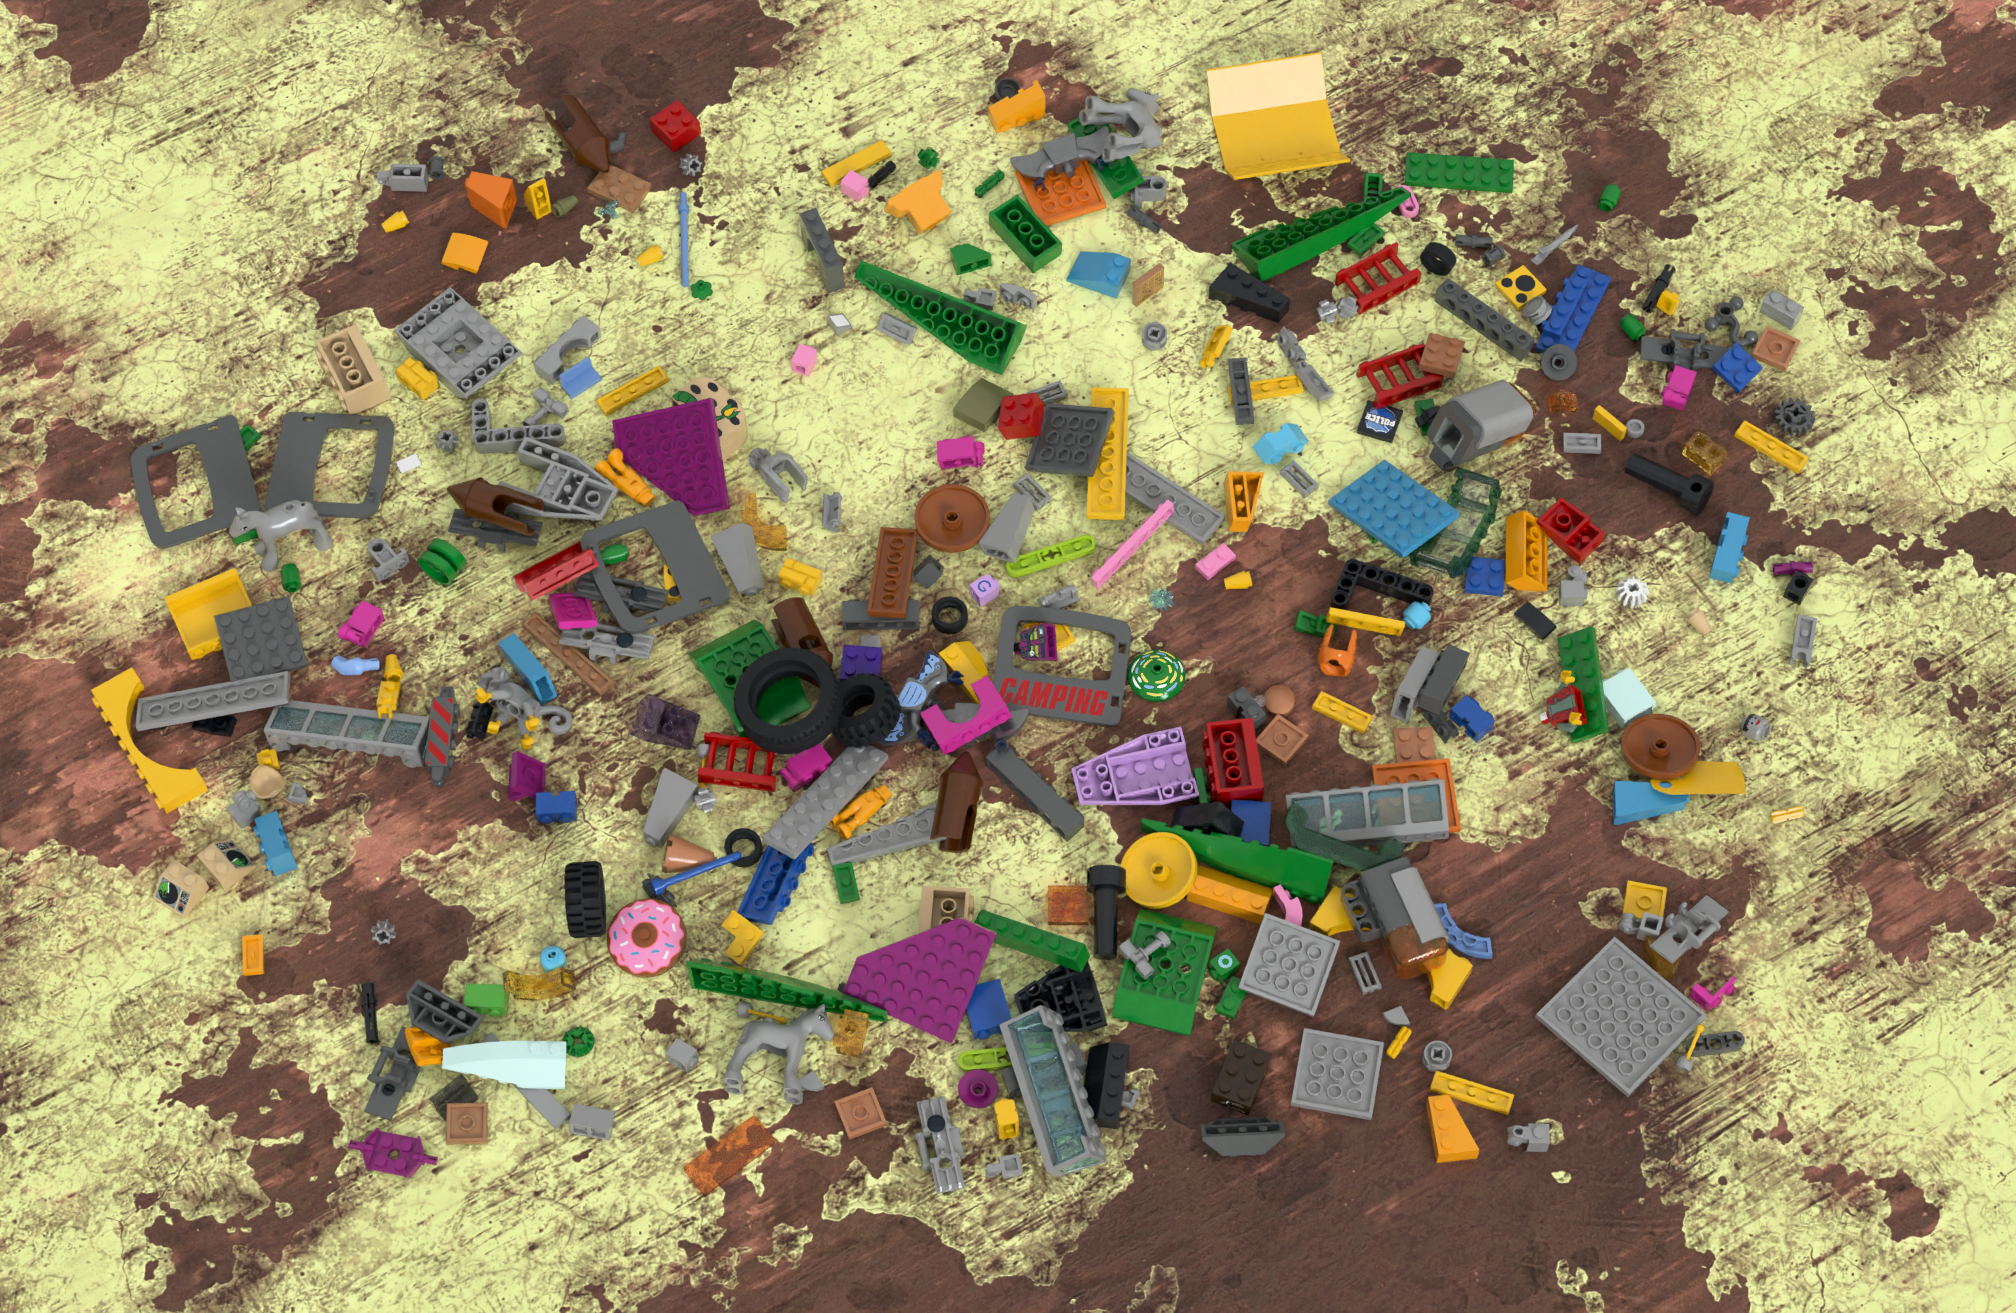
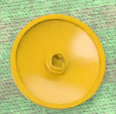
[1120,832,1198,909]

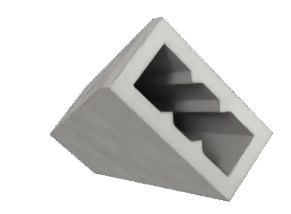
[978,493,1035,563]
[711,523,765,596]
[1390,646,1440,723]
[643,767,698,849]

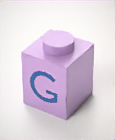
[969,574,1000,608]

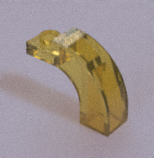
[741,493,787,551]
[502,967,576,1001]

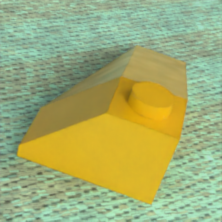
[939,641,993,704]

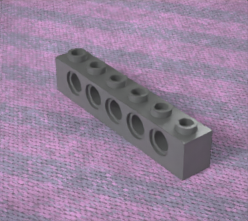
[1435,278,1535,362]

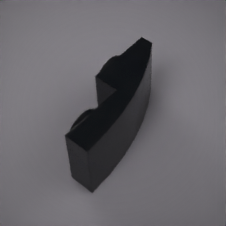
[1514,601,1557,640]
[191,716,237,737]

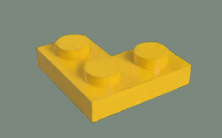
[721,910,765,965]

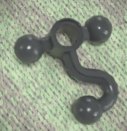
[1704,296,1758,347]

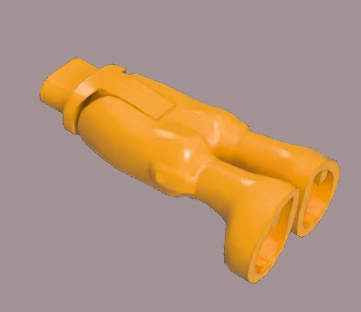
[594,448,656,507]
[829,784,893,840]

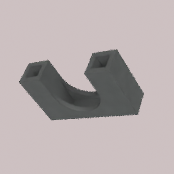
[799,208,845,293]

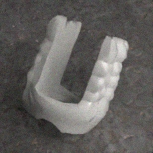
[759,450,808,503]

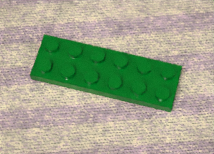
[1066,113,1145,199]
[1405,152,1514,193]
[1558,626,1609,743]

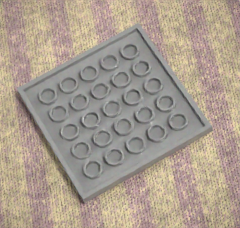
[1535,937,1707,1097]

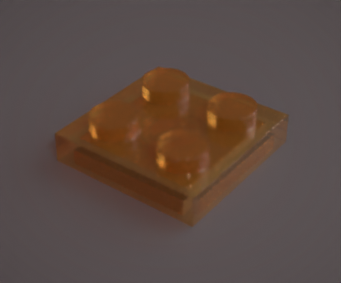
[1048,885,1088,925]

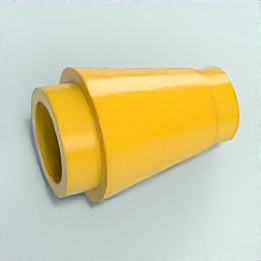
[381,210,409,233]
[636,244,664,267]
[1224,571,1253,590]
[384,654,403,682]

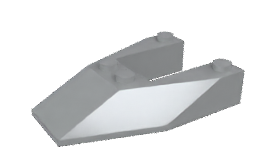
[498,436,618,521]

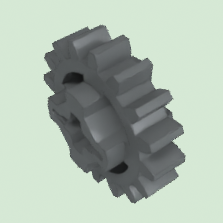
[1774,398,1815,436]

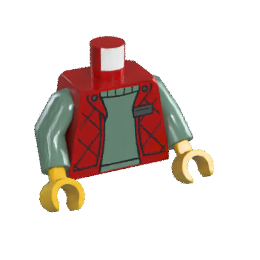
[1540,670,1587,733]

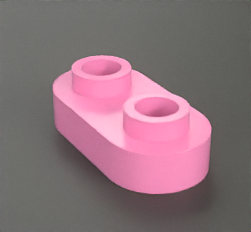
[1397,185,1419,218]

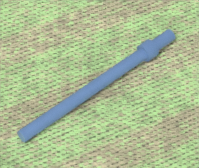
[678,192,689,287]

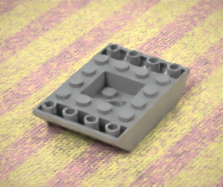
[394,287,522,398]

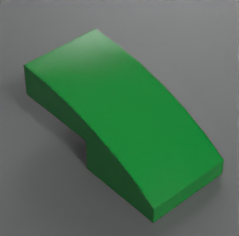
[1293,610,1337,638]

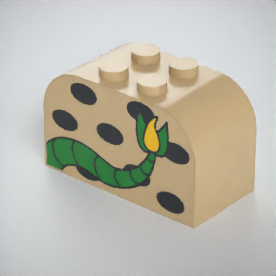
[670,377,748,461]

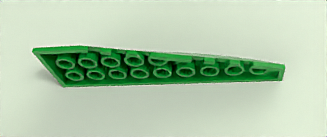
[1230,186,1411,281]
[854,261,1027,375]
[1140,818,1333,905]
[686,958,888,1023]

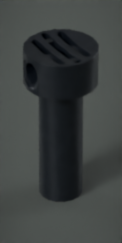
[1625,453,1714,515]
[1087,865,1126,960]

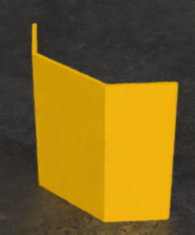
[1206,52,1350,180]

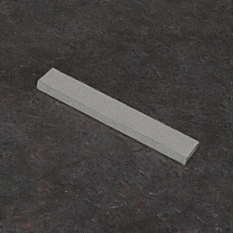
[479,1032,571,1130]

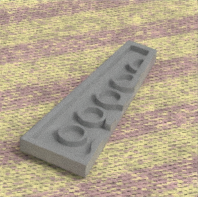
[827,803,947,869]

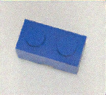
[1449,695,1495,743]
[536,791,577,824]

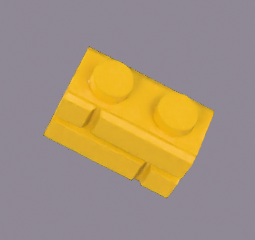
[395,357,439,400]
[778,558,823,596]
[994,1098,1019,1140]

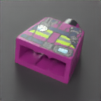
[1013,623,1058,661]

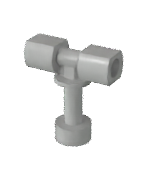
[522,387,569,426]
[1119,931,1171,980]

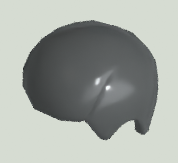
[994,78,1021,101]

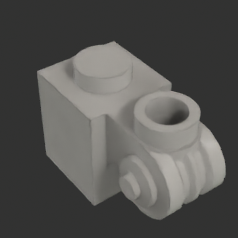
[1559,565,1588,607]
[227,790,261,829]
[1618,912,1664,943]
[1507,1123,1550,1152]

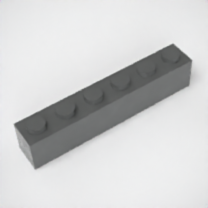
[986,745,1084,842]

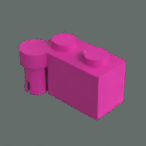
[1661,365,1697,411]
[937,436,985,470]
[338,601,384,648]
[780,743,832,792]

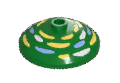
[1128,649,1186,702]

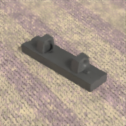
[1228,357,1254,425]

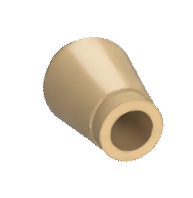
[1686,607,1712,637]

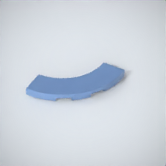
[1434,903,1492,959]

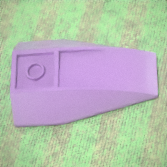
[1071,727,1199,805]

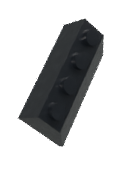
[1079,1042,1130,1129]

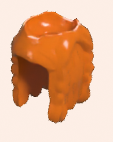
[1317,625,1357,677]

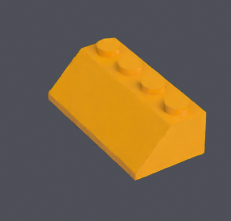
[1505,510,1547,592]
[1187,865,1273,924]

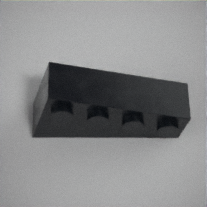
[1208,262,1290,323]

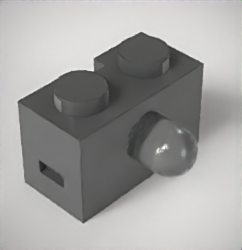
[1227,686,1267,731]

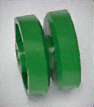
[417,538,467,585]

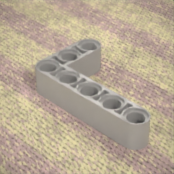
[472,398,566,454]

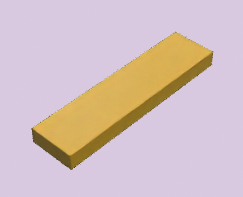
[821,140,892,187]
[596,366,669,416]
[1227,375,1304,404]
[1734,420,1809,474]
[1326,607,1405,636]
[1430,1070,1514,1115]

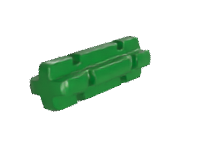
[975,169,1005,197]

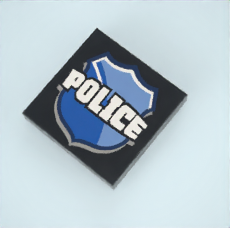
[1357,400,1403,443]

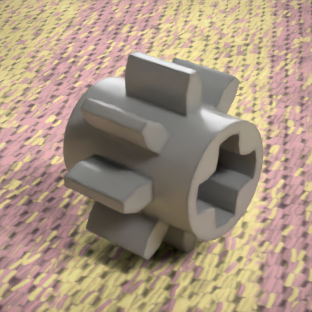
[679,154,702,176]
[1336,296,1358,319]
[1316,299,1338,323]
[436,430,459,453]
[748,448,771,470]
[694,787,717,813]
[371,919,396,945]

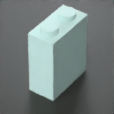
[1602,668,1656,729]

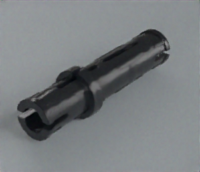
[1641,264,1676,313]
[361,983,379,1044]

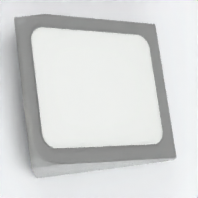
[827,313,852,336]

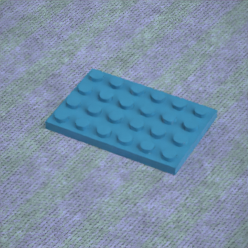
[1328,459,1460,558]

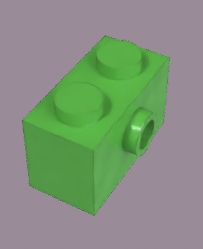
[464,984,510,1017]

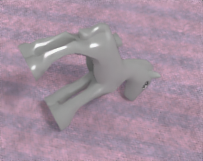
[1079,88,1162,162]
[229,500,333,572]
[723,1004,835,1105]

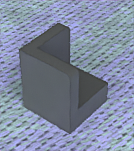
[913,555,944,589]

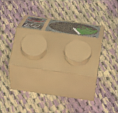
[197,840,256,891]
[153,859,209,919]

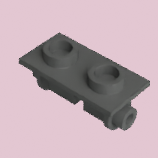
[1423,710,1459,744]
[642,873,677,907]

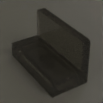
[429,1074,478,1122]

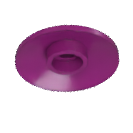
[958,1069,999,1109]

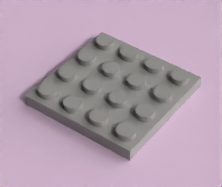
[1238,913,1340,1017]
[1291,1028,1384,1120]

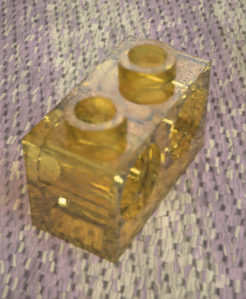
[1682,430,1728,475]

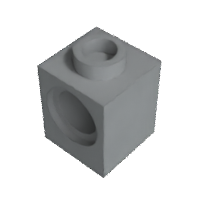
[666,1038,699,1073]

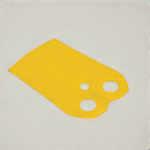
[1650,761,1746,795]

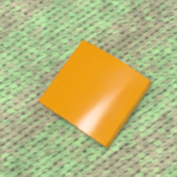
[441,233,488,274]
[405,1027,451,1066]

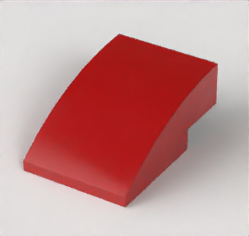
[1537,497,1605,564]

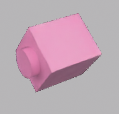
[840,170,869,202]
[791,344,818,377]

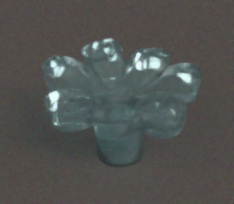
[597,199,618,219]
[1149,588,1174,611]

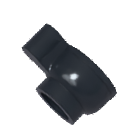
[1415,406,1440,428]

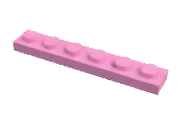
[1091,500,1174,590]

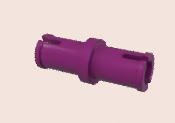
[1773,561,1813,576]

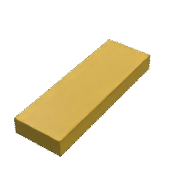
[1312,691,1373,734]

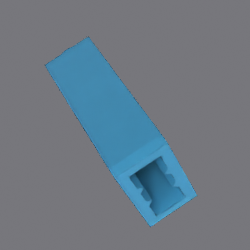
[498,633,557,706]
[1612,781,1690,825]

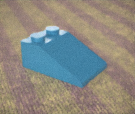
[1066,251,1131,299]

